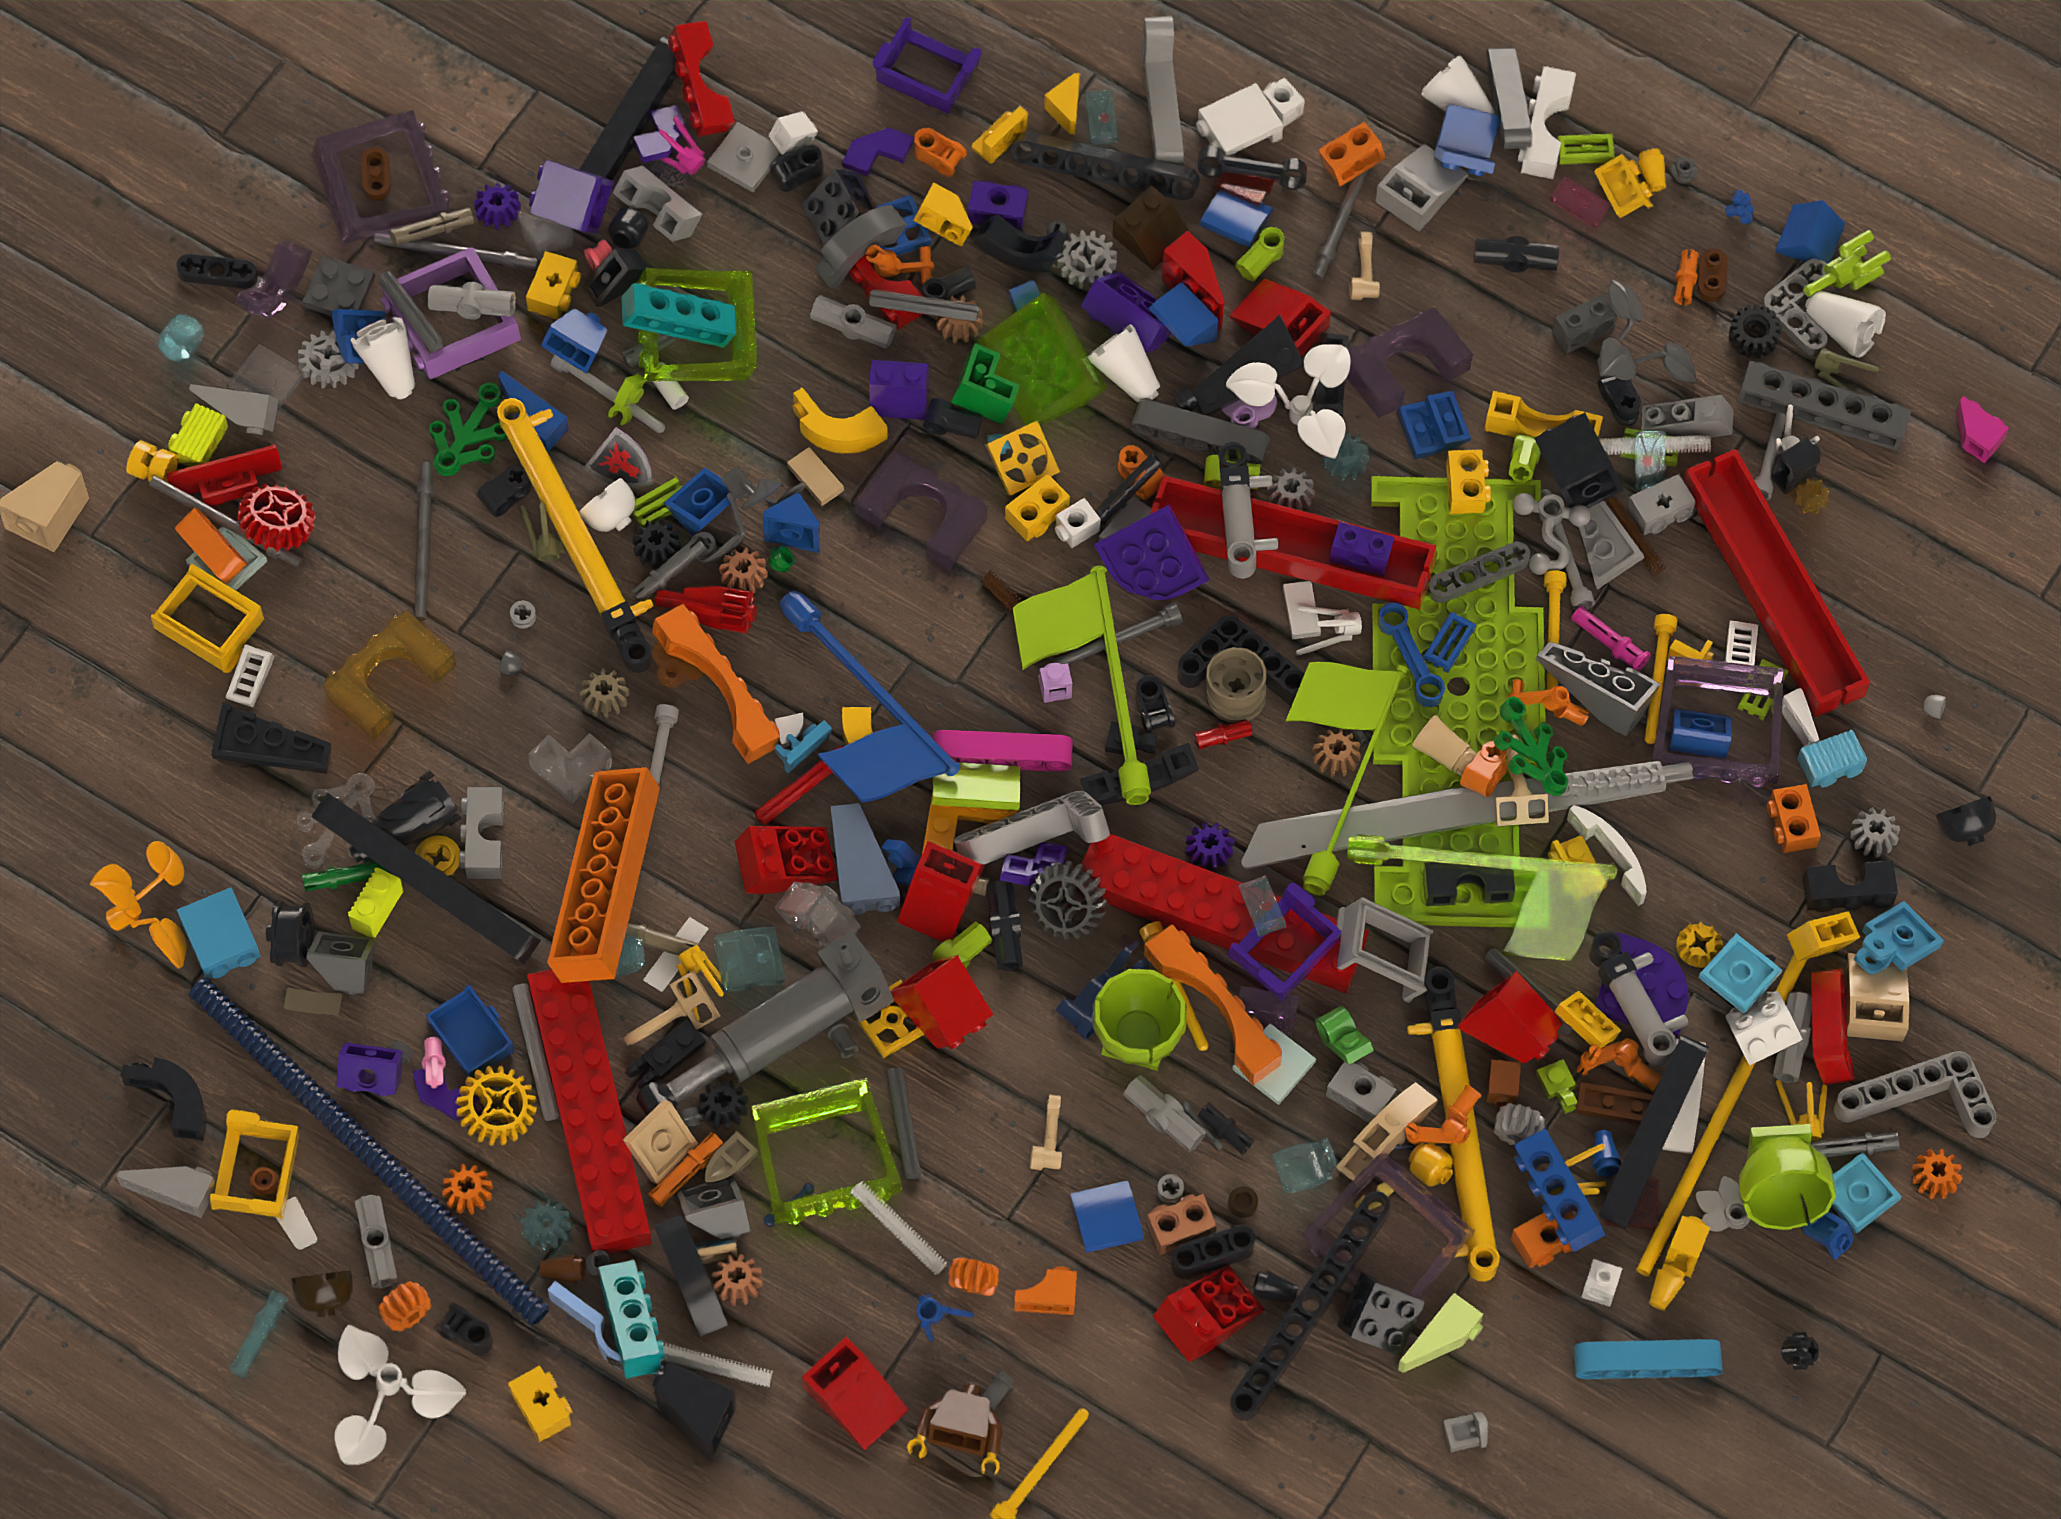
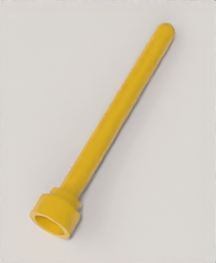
[1544,570,1567,690]
[1645,614,1678,744]
[1139,921,1209,1051]
[990,1408,1089,1519]

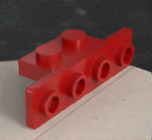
[166,445,282,506]

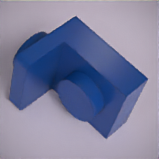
[881,839,920,885]
[1802,1212,1854,1260]

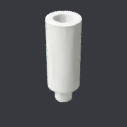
[646,358,689,409]

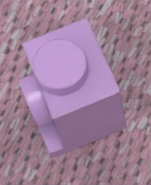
[1038,663,1072,703]

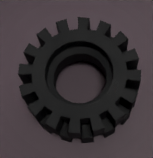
[1729,304,1781,359]

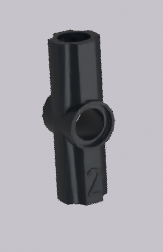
[1474,236,1559,272]
[988,881,1023,971]

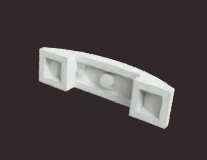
[1567,805,1647,906]
[1663,1038,1706,1154]

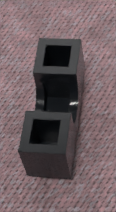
[1423,856,1515,907]
[1802,860,1898,912]

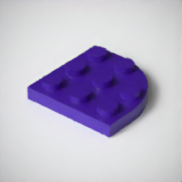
[1094,505,1210,600]
[1595,932,1688,1039]

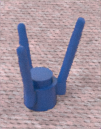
[916,1293,974,1341]

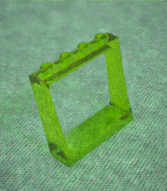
[637,268,757,381]
[751,1078,902,1224]

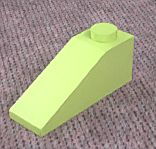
[1398,1293,1483,1373]

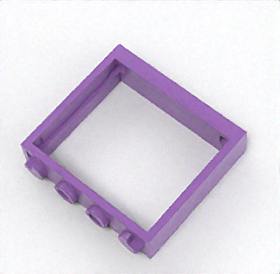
[380,246,521,380]

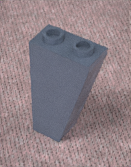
[831,803,900,915]

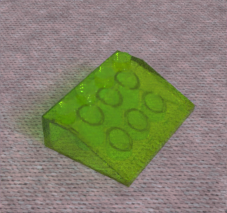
[977,293,1108,425]

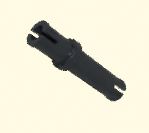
[1094,453,1164,525]

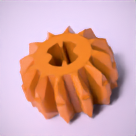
[1911,1149,1962,1200]
[442,1163,493,1215]
[948,1257,999,1296]
[378,1281,432,1332]

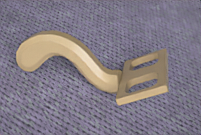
[1495,734,1549,826]
[623,970,721,1045]

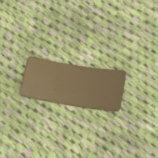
[284,987,342,1015]

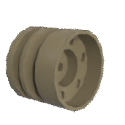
[1206,647,1266,723]

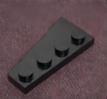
[1193,314,1304,416]
[211,702,332,774]

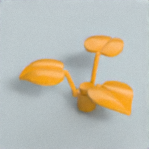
[90,841,187,970]

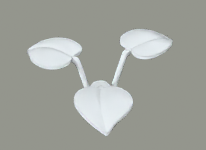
[1226,345,1351,459]
[334,1325,466,1465]

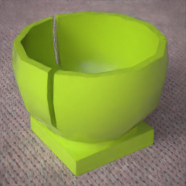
[1093,969,1187,1071]
[1739,1124,1836,1230]

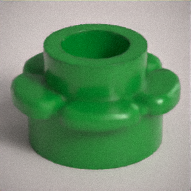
[768,546,794,573]

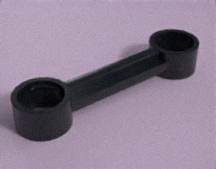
[1197,146,1307,190]

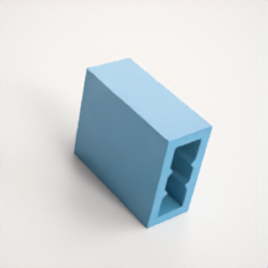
[177,887,261,979]

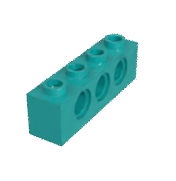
[621,283,736,348]
[599,1260,665,1379]

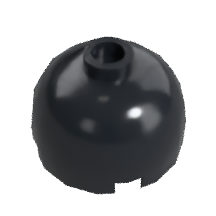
[1936,796,1996,846]

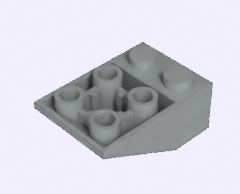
[1375,144,1469,232]

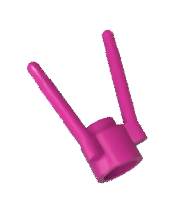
[659,116,705,175]

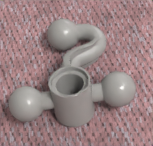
[1513,493,1591,575]

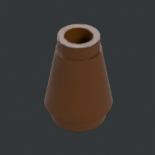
[540,1254,586,1284]

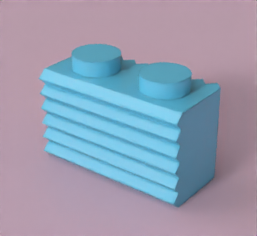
[1798,730,1867,788]

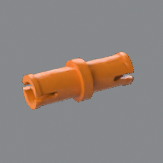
[1674,249,1699,305]

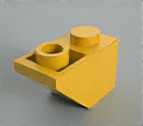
[913,182,973,247]

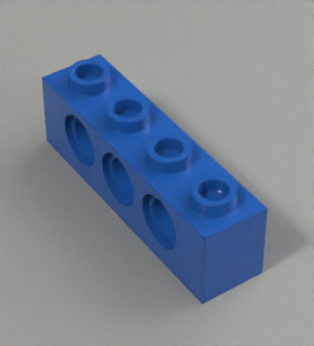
[1513,1128,1605,1252]

